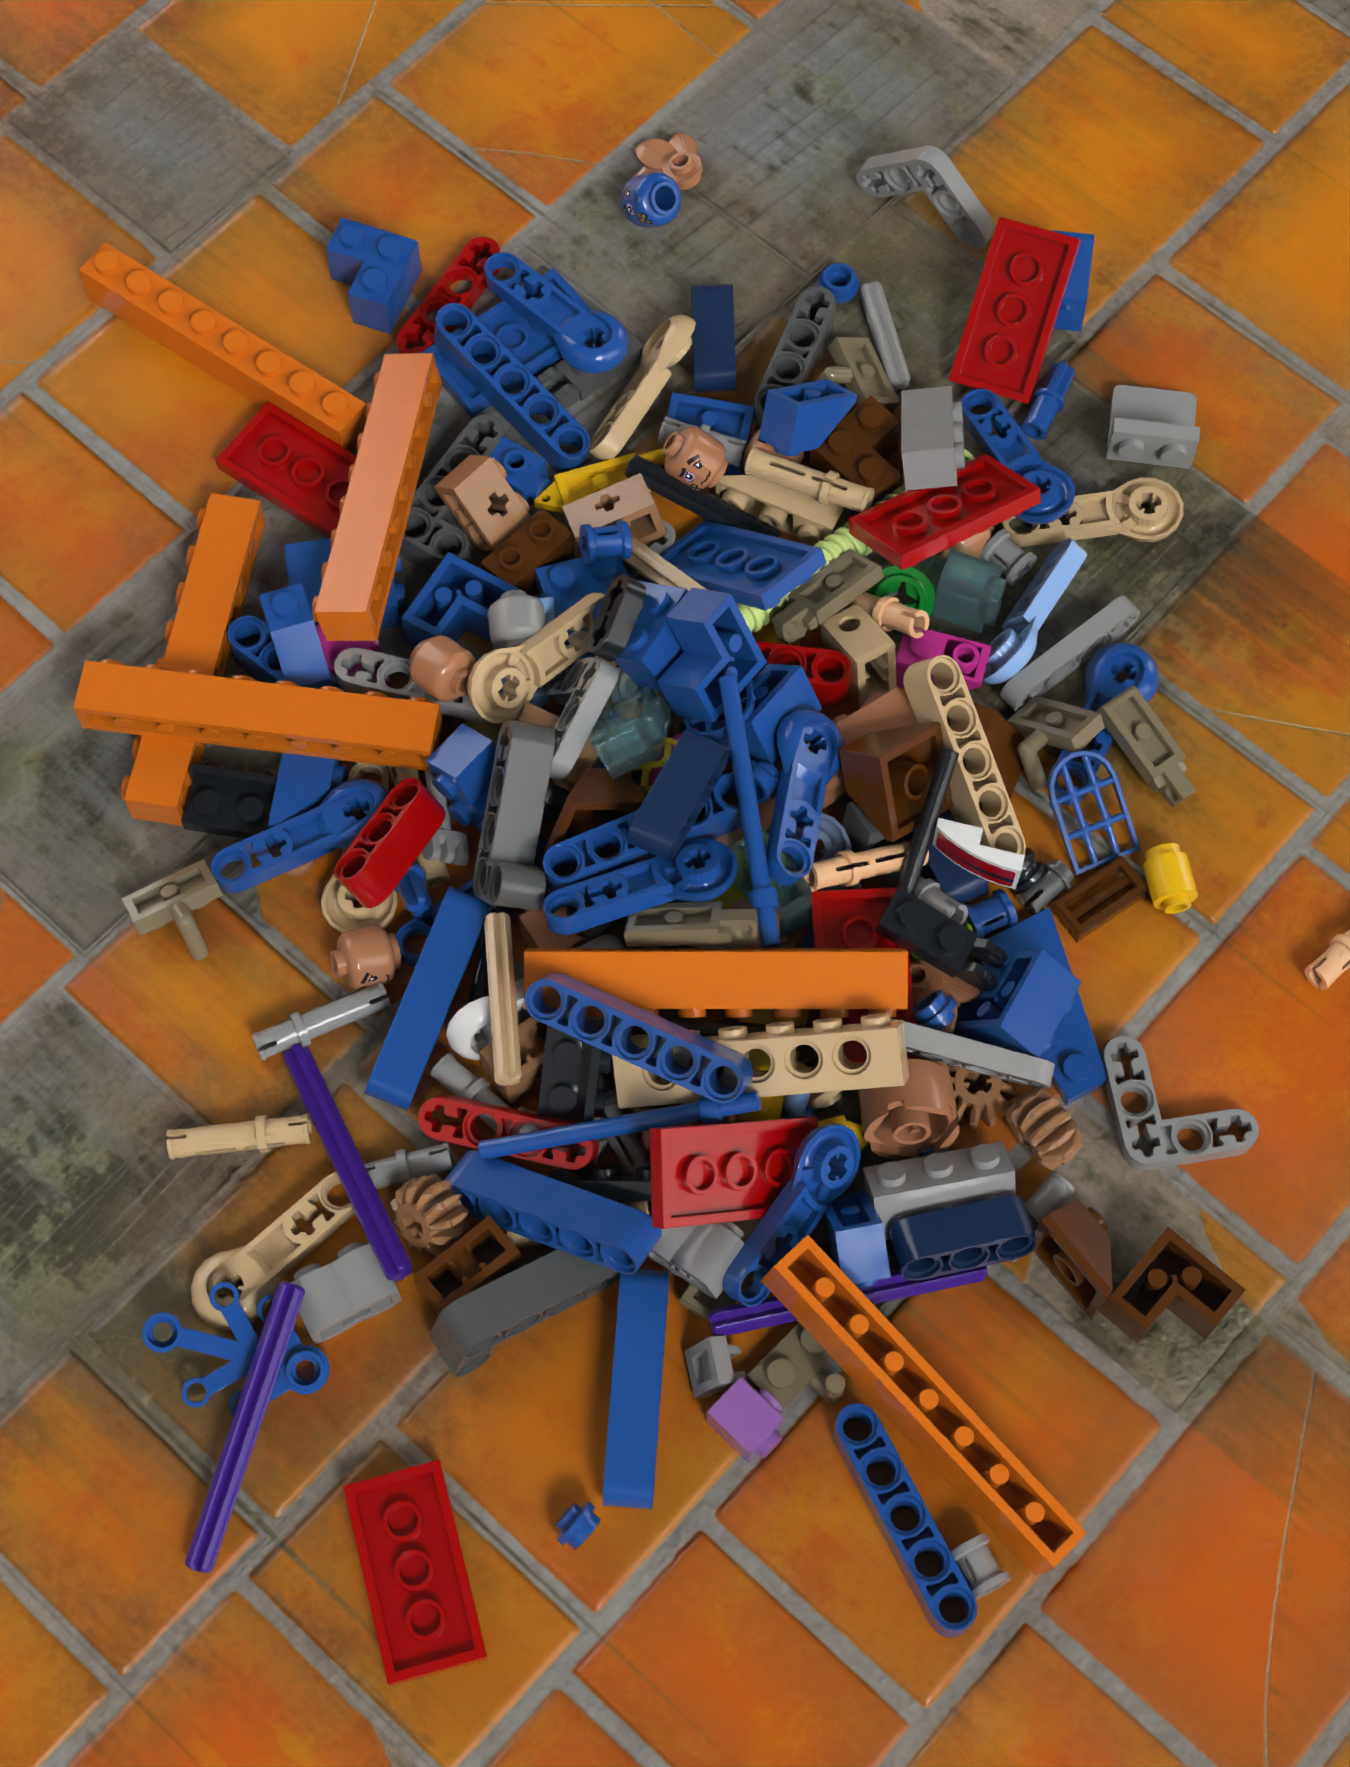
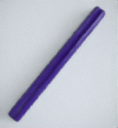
[283,1044,412,1282]
[708,1266,987,1336]
[185,1281,305,1573]

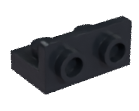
[181,761,277,839]
[537,1026,612,1122]

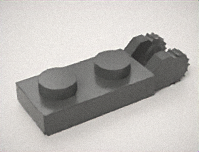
[536,327,644,408]

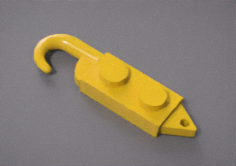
[534,448,666,513]

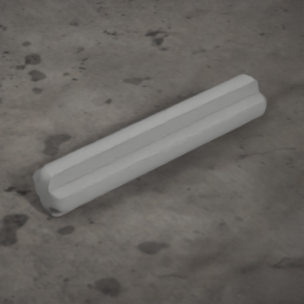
[860,281,911,391]

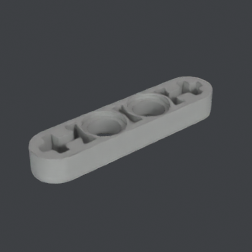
[1000,595,1140,712]
[334,648,503,723]
[890,1018,1055,1089]

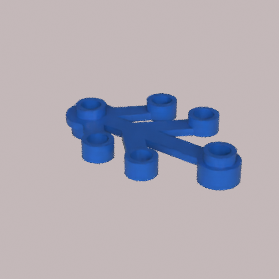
[142,1281,330,1416]

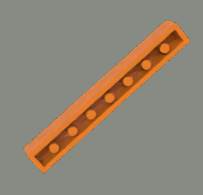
[79,242,366,453]
[312,353,443,641]
[121,493,266,826]
[73,659,443,771]
[524,948,908,1018]
[761,1235,1087,1576]

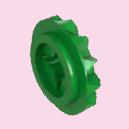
[866,564,935,632]

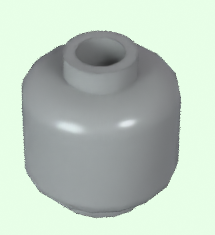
[487,590,547,649]

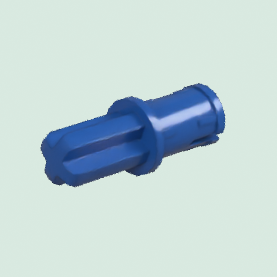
[1021,361,1075,440]
[394,861,432,917]

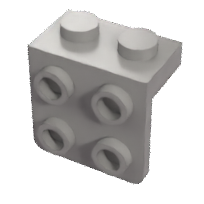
[1106,385,1200,469]

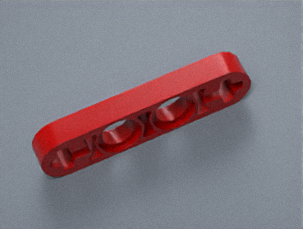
[396,237,500,354]
[418,1094,599,1170]

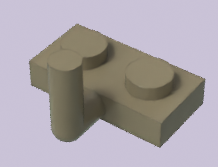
[816,337,900,413]
[1007,695,1105,790]
[121,859,223,960]
[746,1322,845,1414]

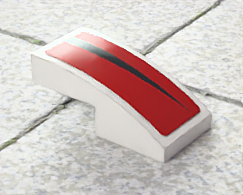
[932,818,1025,890]

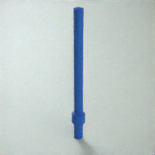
[719,675,781,948]
[478,1091,761,1160]

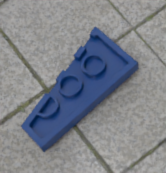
[971,907,1108,1106]

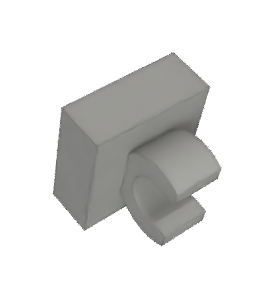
[685,1335,746,1398]

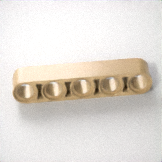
[903,655,1026,855]

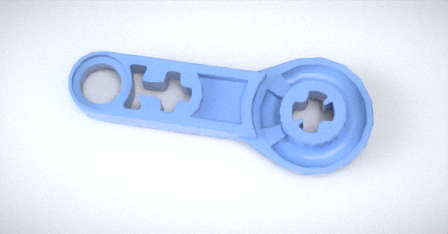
[982,538,1087,685]

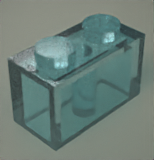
[590,686,671,779]

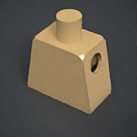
[820,605,896,710]

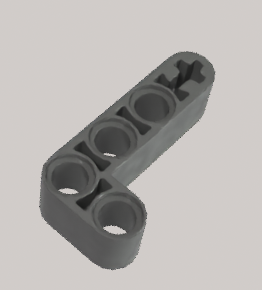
[753,286,836,452]
[400,414,506,574]
[473,720,555,911]
[430,1249,621,1378]

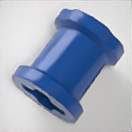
[579,520,632,563]
[964,888,1018,939]

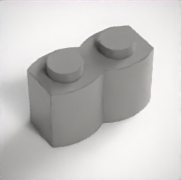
[647,1222,745,1299]
[291,1241,402,1344]

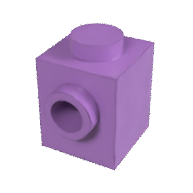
[706,1377,784,1463]

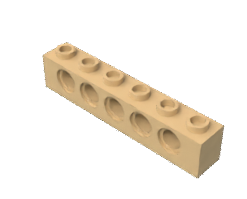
[612,1014,909,1108]

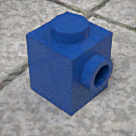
[488,437,550,507]

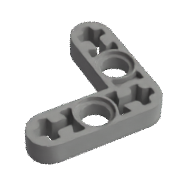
[856,146,995,249]
[544,656,620,783]
[1101,1036,1259,1170]

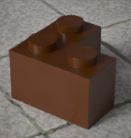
[809,396,901,515]
[1100,1227,1246,1344]

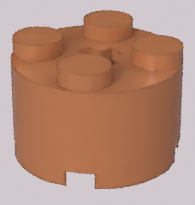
[858,1059,960,1160]

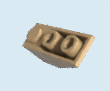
[716,475,852,546]

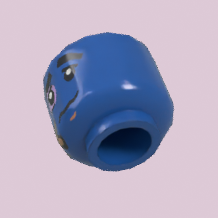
[621,172,681,228]

